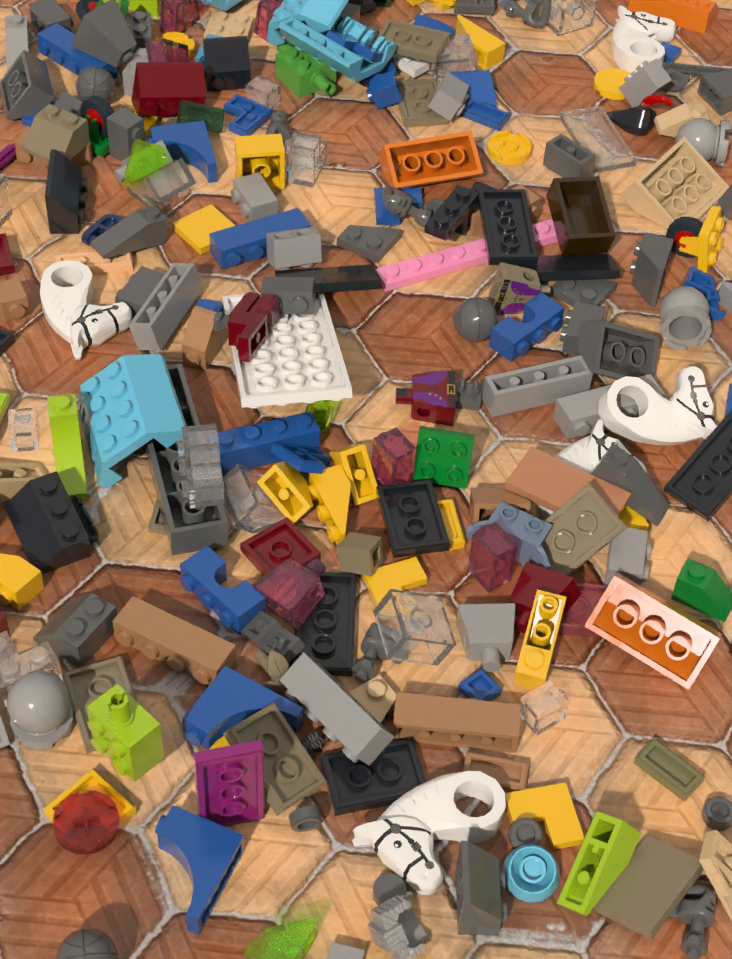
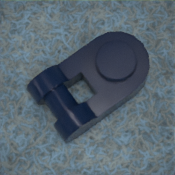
[81,214,122,246]

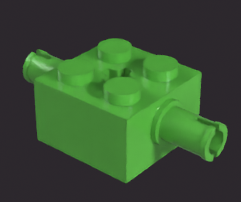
[276,39,336,98]

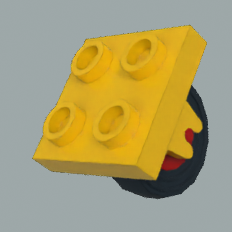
[666,206,724,274]

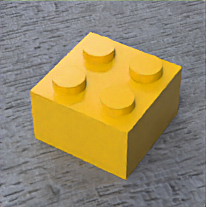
[234,134,285,190]

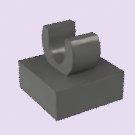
[455,379,482,411]

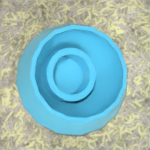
[502,844,560,903]

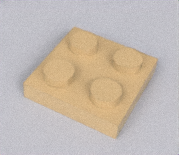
[204,11,254,39]

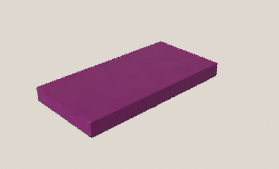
[193,740,265,827]

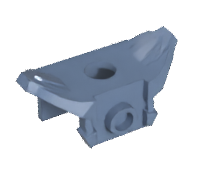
[466,501,552,570]

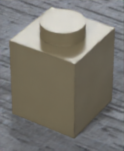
[336,532,384,577]

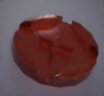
[53,790,120,855]

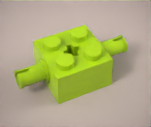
[87,683,165,782]

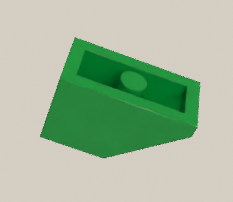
[671,558,732,623]

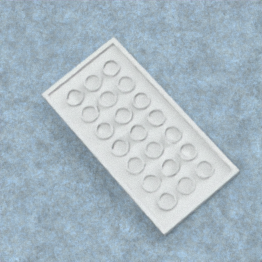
[222,293,352,408]

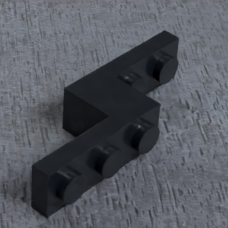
[424,181,495,241]

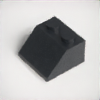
[203,36,251,92]

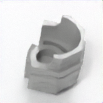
[367,891,429,959]

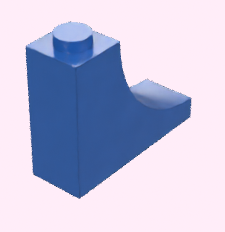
[146,121,217,183]
[182,666,304,750]
[155,805,245,935]

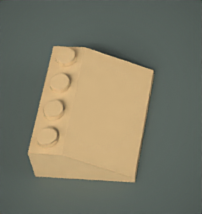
[620,137,729,229]

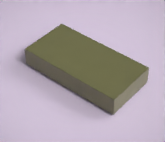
[634,738,705,802]

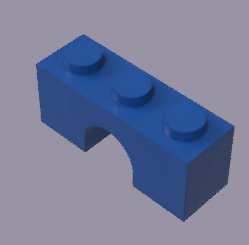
[364,57,403,110]
[489,292,564,362]
[180,546,266,634]

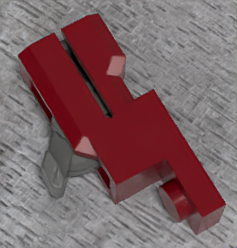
[214,292,279,362]

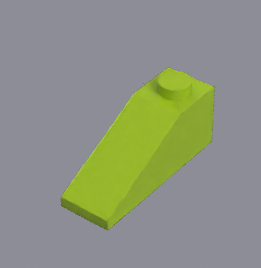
[557,811,641,916]

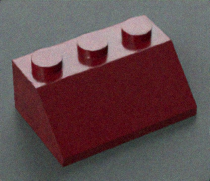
[131,62,206,117]

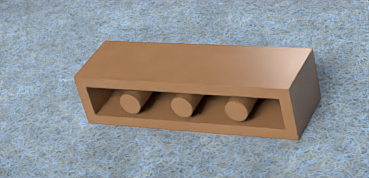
[112,596,236,685]
[392,691,521,753]

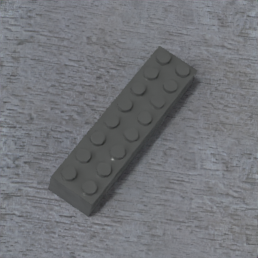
[144,363,229,556]

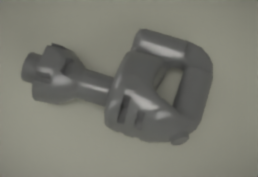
[503,0,551,29]
[266,110,300,151]
[383,186,432,227]
[352,622,410,682]
[668,884,717,959]

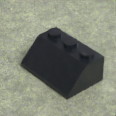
[45,149,88,234]
[4,471,91,574]

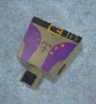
[488,263,551,315]

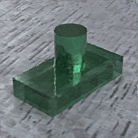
[177,100,225,133]

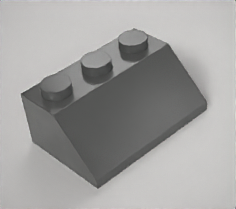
[0,50,55,120]
[577,321,660,380]

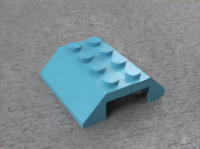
[267,0,349,46]
[278,14,397,82]
[77,354,189,488]

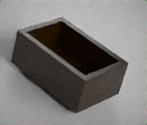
[546,176,616,255]

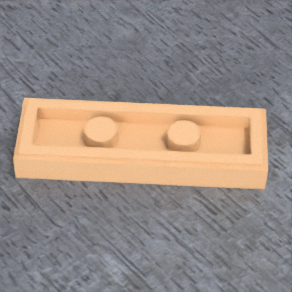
[56,251,133,275]

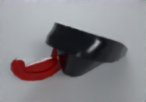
[605,94,672,136]

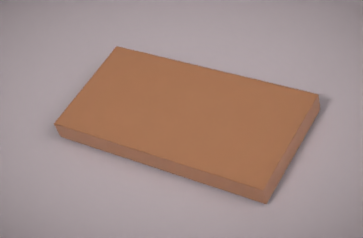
[504,446,632,517]

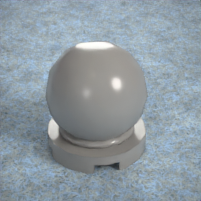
[675,118,730,167]
[659,286,712,350]
[7,671,74,750]

